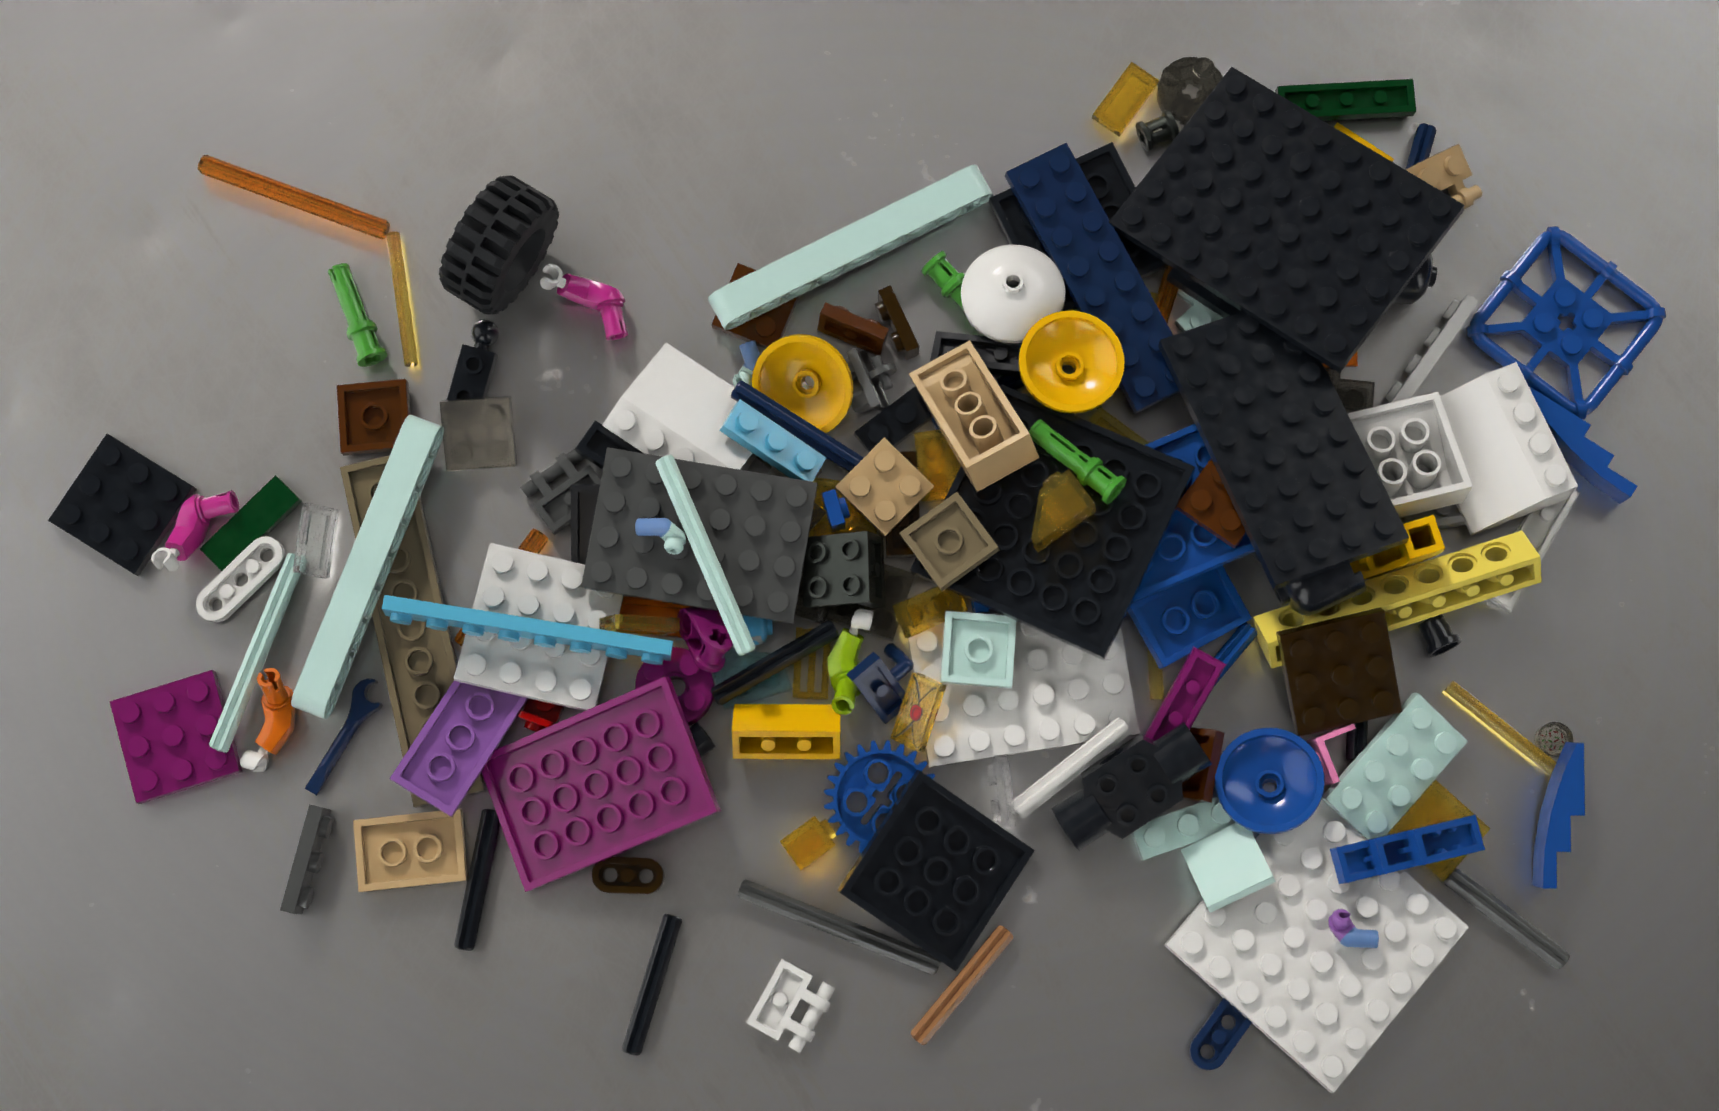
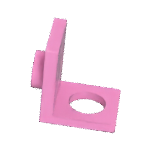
[1306,723,1356,785]

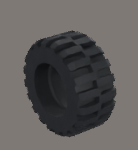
[439,175,559,315]

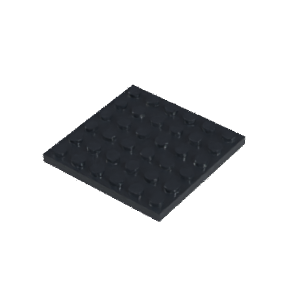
[910,384,1195,660]

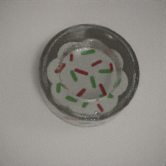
[1534,722,1573,758]

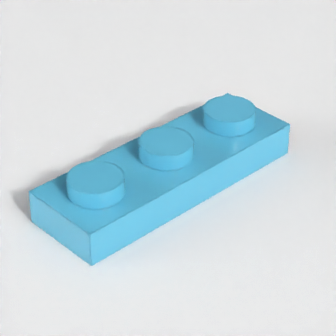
[719,399,827,482]

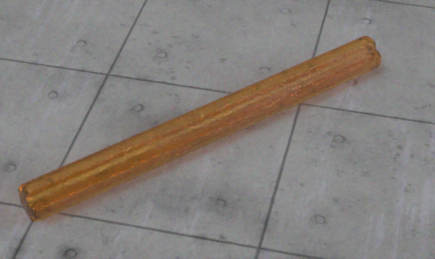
[197,155,390,239]

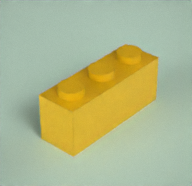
[732,704,841,759]

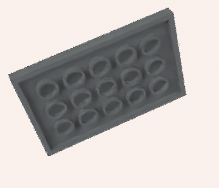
[581,447,818,624]

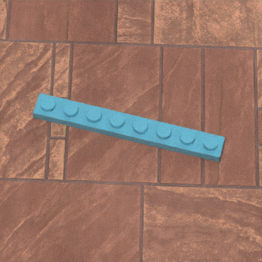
[382,595,673,665]

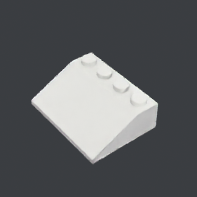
[602,342,756,471]
[1440,362,1578,536]
[1347,392,1473,518]

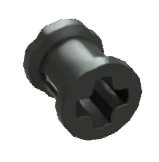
[1135,110,1179,151]

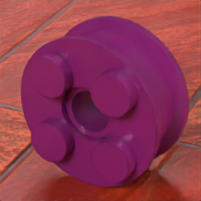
[635,647,715,726]

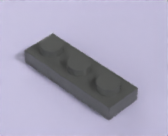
[280,804,333,914]

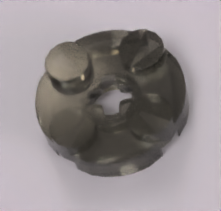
[1156,57,1223,125]

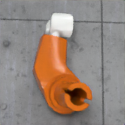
[240,668,296,773]

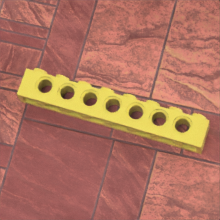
[1253,530,1542,669]

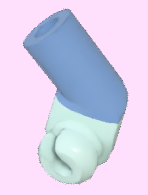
[733,340,760,387]
[635,518,686,555]

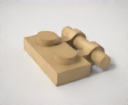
[1405,144,1482,209]

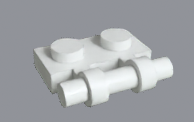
[746,959,836,1053]

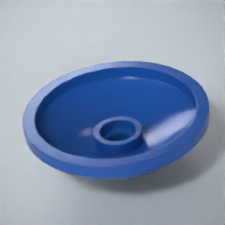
[1215,728,1324,834]

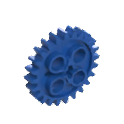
[823,740,935,853]

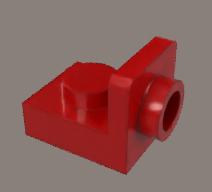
[518,699,565,732]

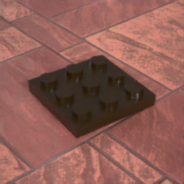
[1276,607,1402,737]

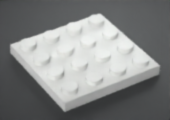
[454,542,624,711]

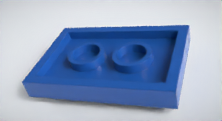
[1128,565,1252,669]

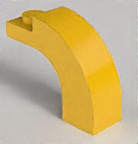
[1350,514,1445,580]

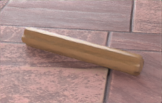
[911,925,1013,1045]

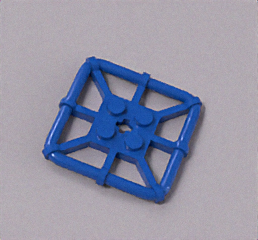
[1466,226,1666,419]

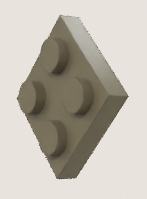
[899,492,999,592]

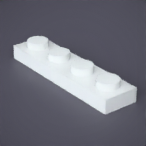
[1385,293,1479,403]

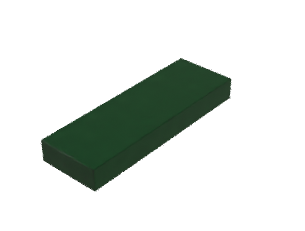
[200,475,302,571]

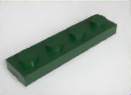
[1275,79,1416,121]

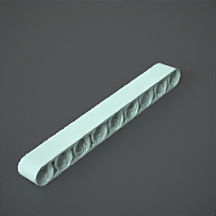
[708,165,993,330]
[291,415,444,719]

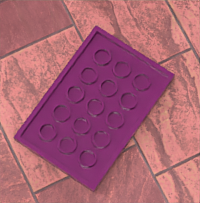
[482,676,721,892]

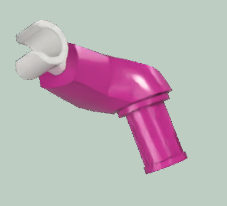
[540,264,628,340]
[151,490,239,572]

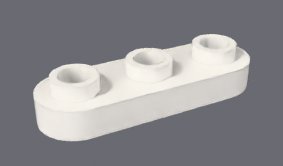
[196,536,286,623]

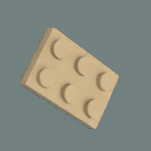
[353,809,468,892]

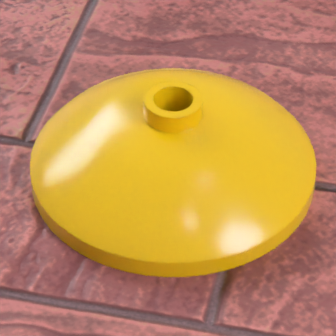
[1018,311,1125,413]
[752,334,853,433]

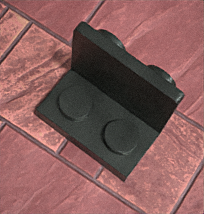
[803,531,885,608]

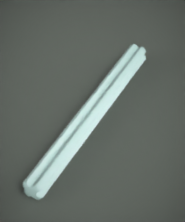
[656,455,755,656]
[209,553,305,752]

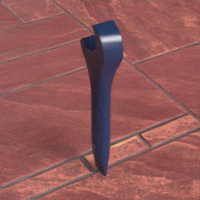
[304,678,383,796]

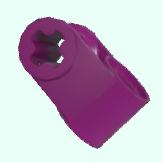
[677,607,733,673]

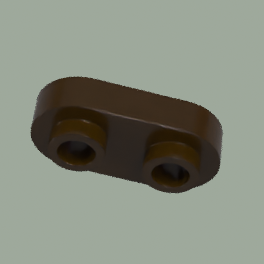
[592,857,665,894]

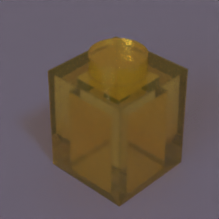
[780,816,837,872]

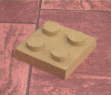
[835,437,934,537]

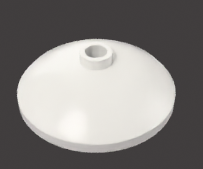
[961,245,1065,343]

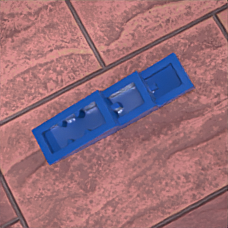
[1530,387,1637,504]
[1532,742,1585,889]
[1330,815,1485,884]

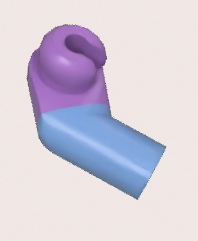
[1328,909,1379,948]

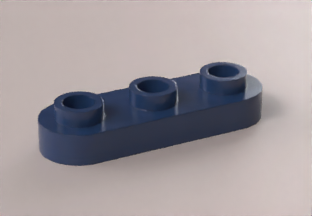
[1189,998,1252,1070]

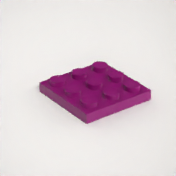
[109,670,243,804]

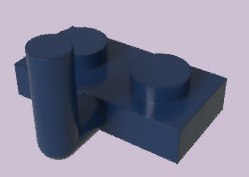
[846,643,914,724]

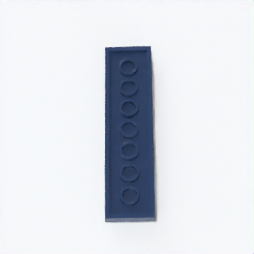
[1005,143,1180,414]

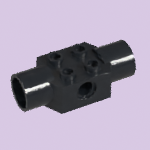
[1051,722,1212,851]

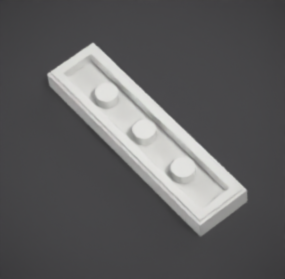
[1488,491,1580,613]

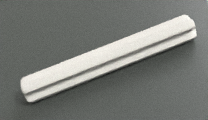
[1011,717,1131,818]

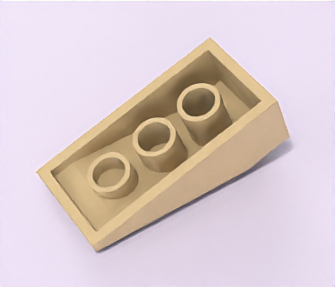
[909,340,1039,492]

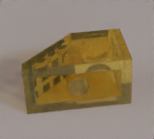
[1031,469,1096,552]

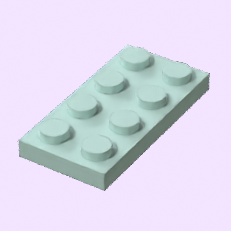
[1322,693,1468,840]

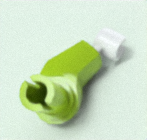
[827,609,873,715]

